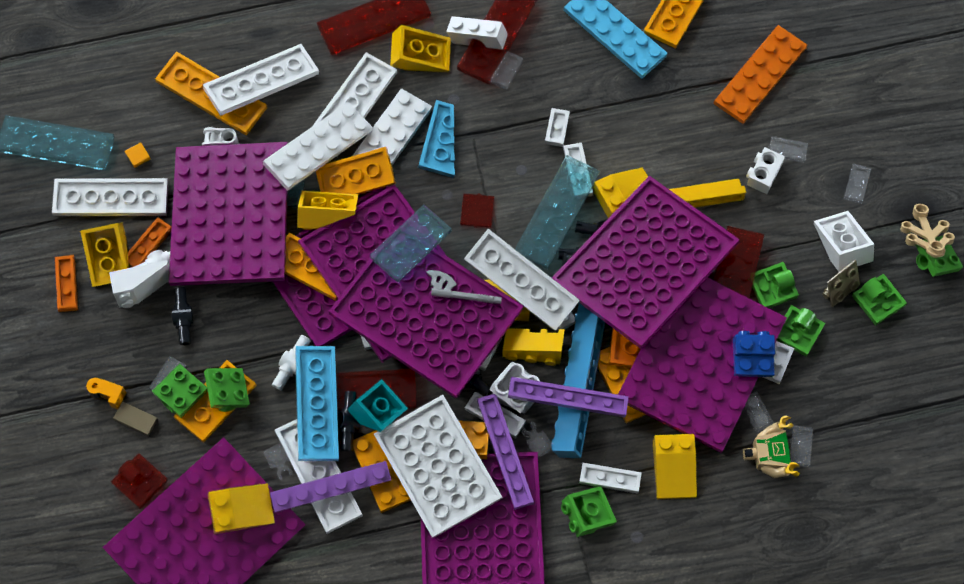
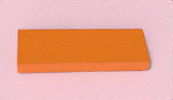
[128,217,172,268]
[55,255,78,312]

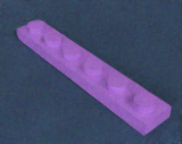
[508,377,629,417]
[477,394,534,510]
[270,461,391,513]

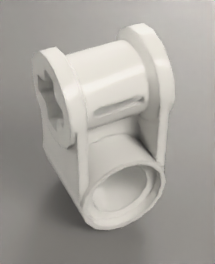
[202,127,239,146]

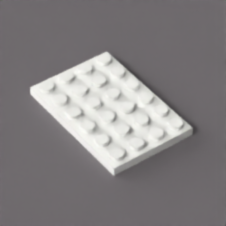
[374,395,503,538]

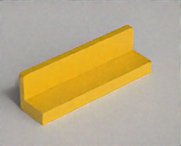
[669,179,746,208]

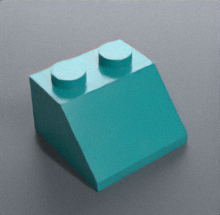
[347,379,408,432]

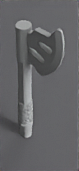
[427,270,502,304]

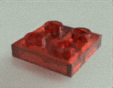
[111,453,168,509]

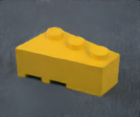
[502,328,565,366]

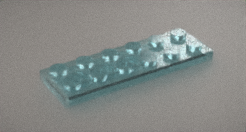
[0,115,115,170]
[515,155,600,269]

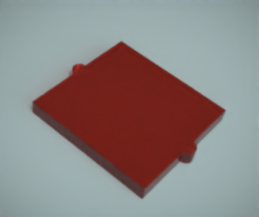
[460,193,494,228]

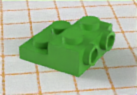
[561,486,617,537]

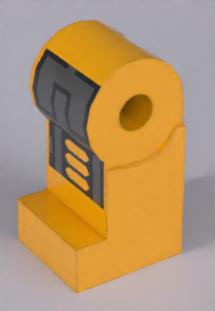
[86,378,126,410]

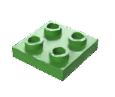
[915,236,963,277]
[748,262,799,308]
[852,274,907,326]
[776,305,825,357]
[152,364,208,418]
[204,368,250,412]

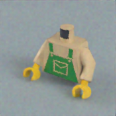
[743,416,800,478]

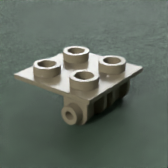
[822,260,860,307]

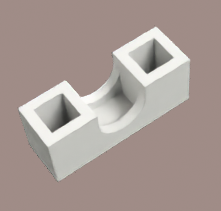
[446,16,508,49]

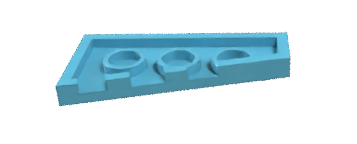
[418,100,455,178]

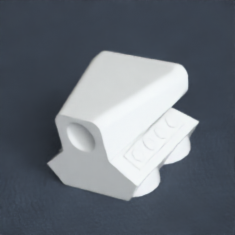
[489,362,540,414]

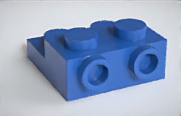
[733,331,775,377]

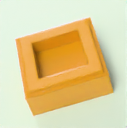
[125,142,150,168]

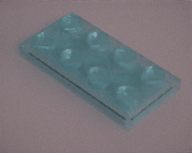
[370,205,452,283]

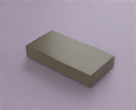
[113,402,158,437]

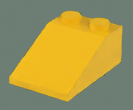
[390,25,451,72]
[593,167,648,218]
[297,191,358,230]
[80,222,129,287]
[653,434,697,499]
[208,483,275,534]

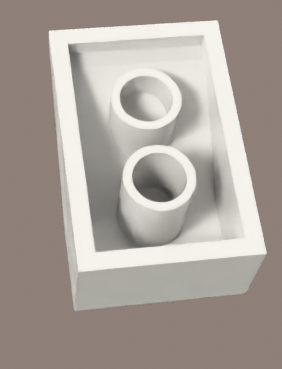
[814,211,874,272]
[109,260,169,308]

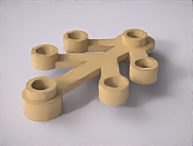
[900,204,955,258]

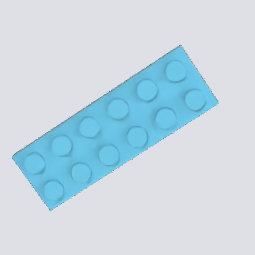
[563,0,667,79]
[295,346,339,461]

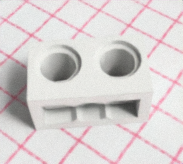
[746,147,785,194]

